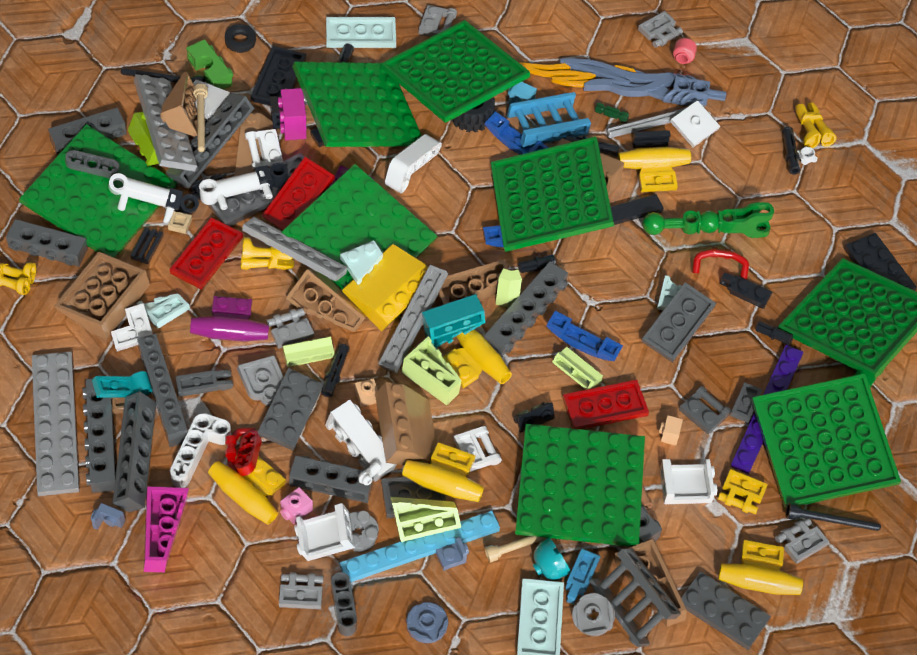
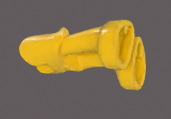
[795,102,836,148]
[240,237,294,270]
[0,262,36,295]

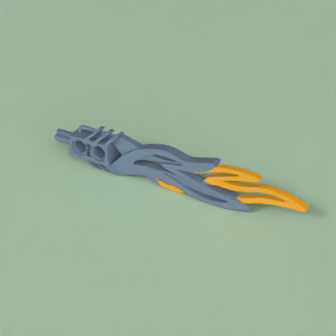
[520,58,727,106]

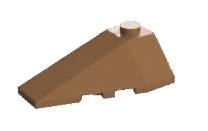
[160,72,197,137]
[235,113,279,176]
[286,268,366,332]

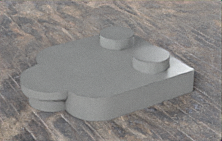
[237,356,284,406]

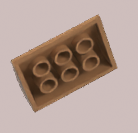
[54,252,150,340]
[375,382,437,465]

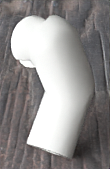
[358,461,382,485]

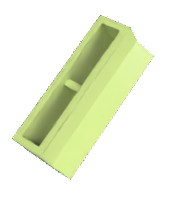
[496,268,522,308]
[282,336,334,367]
[552,347,603,390]

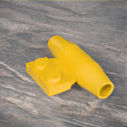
[617,147,691,192]
[442,329,512,388]
[402,443,484,502]
[208,456,286,525]
[718,540,803,595]

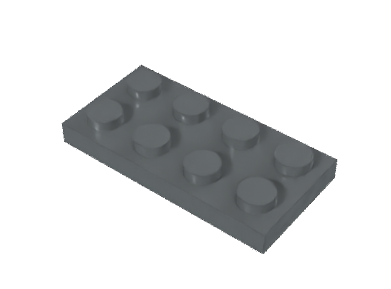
[641,282,716,363]
[258,368,324,451]
[681,571,771,650]

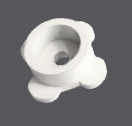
[797,147,817,165]

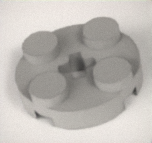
[349,511,379,552]
[572,593,615,636]

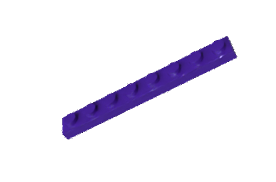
[730,345,804,474]

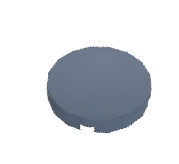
[406,602,448,643]

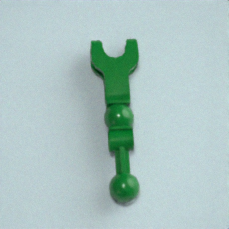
[642,202,774,238]

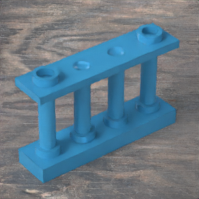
[507,92,591,147]

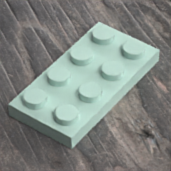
[326,17,396,48]
[517,579,564,655]

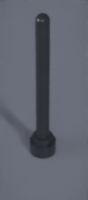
[120,68,205,83]
[785,503,881,531]

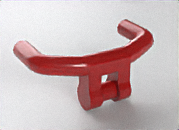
[692,247,749,280]
[225,427,256,472]

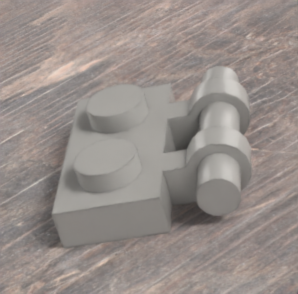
[638,11,683,48]
[266,308,314,349]
[775,518,829,564]
[279,572,323,609]

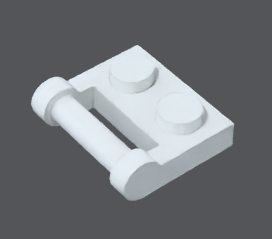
[245,129,283,170]
[454,426,502,472]

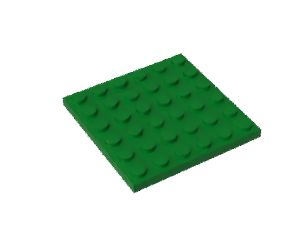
[381,20,530,123]
[292,62,422,147]
[19,124,177,258]
[491,136,615,252]
[282,164,438,290]
[779,258,917,379]
[751,374,901,509]
[515,424,645,547]

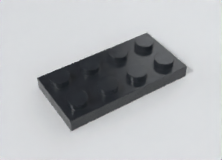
[250,46,306,109]
[844,232,917,291]

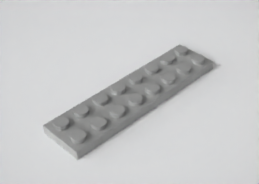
[134,74,197,171]
[32,352,80,496]

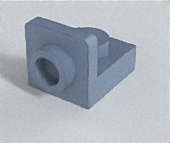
[91,503,125,530]
[436,537,469,571]

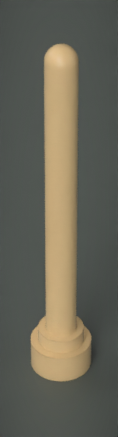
[193,84,208,152]
[484,536,547,563]

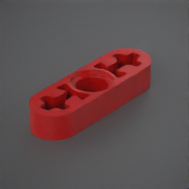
[235,430,262,476]

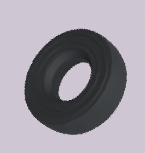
[224,24,256,53]

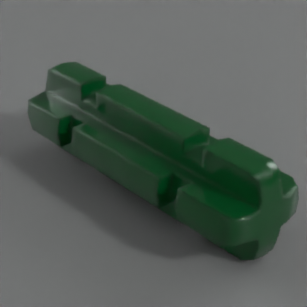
[595,102,629,122]

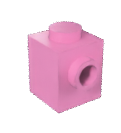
[280,487,313,524]

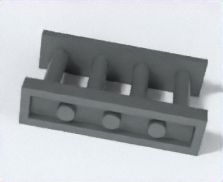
[589,549,681,647]

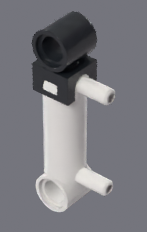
[199,163,288,210]
[108,173,199,224]

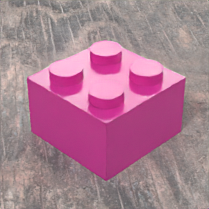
[278,88,306,141]

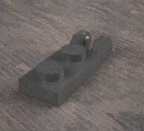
[176,370,233,397]

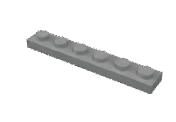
[242,217,348,281]
[378,265,448,373]

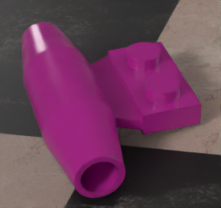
[190,296,269,342]

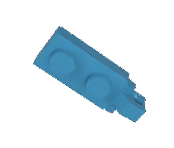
[566,549,601,605]

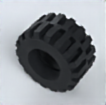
[451,97,495,132]

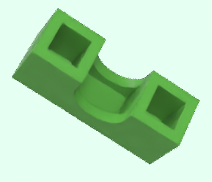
[186,39,233,89]

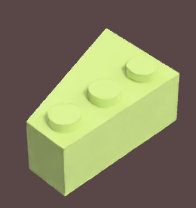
[402,336,462,405]
[390,497,461,542]

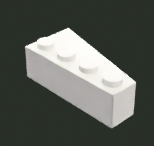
[325,400,397,482]

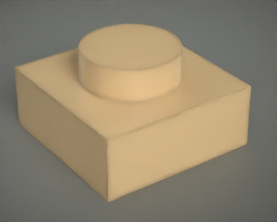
[168,211,192,234]

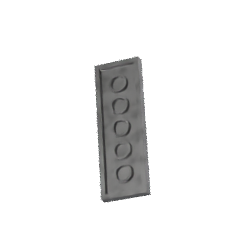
[208,153,304,226]

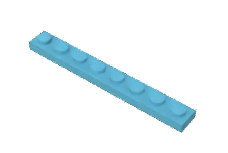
[340,511,500,582]

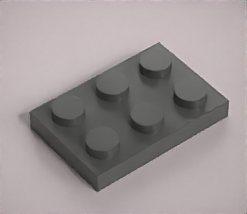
[381,477,446,518]

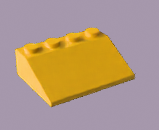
[342,244,428,332]

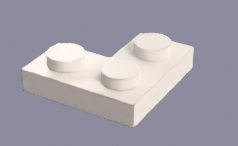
[111,303,153,351]

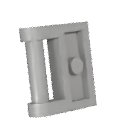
[419,5,457,37]

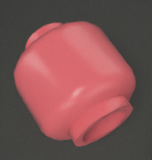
[673,38,697,64]

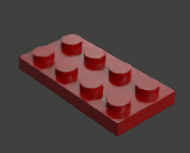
[262,157,335,231]
[169,217,243,290]
[562,380,649,430]

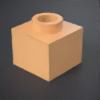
[355,379,378,407]
[659,416,683,445]

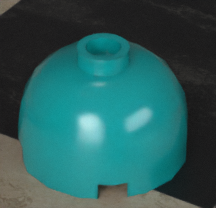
[533,537,571,580]

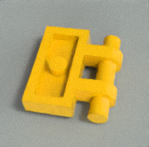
[718,469,768,515]

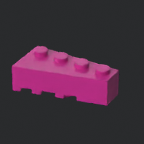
[144,486,189,573]

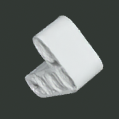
[385,134,442,193]
[170,413,231,488]

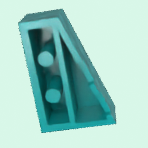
[422,294,486,350]

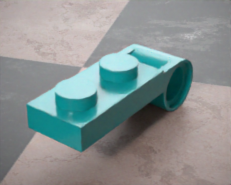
[92,371,153,398]

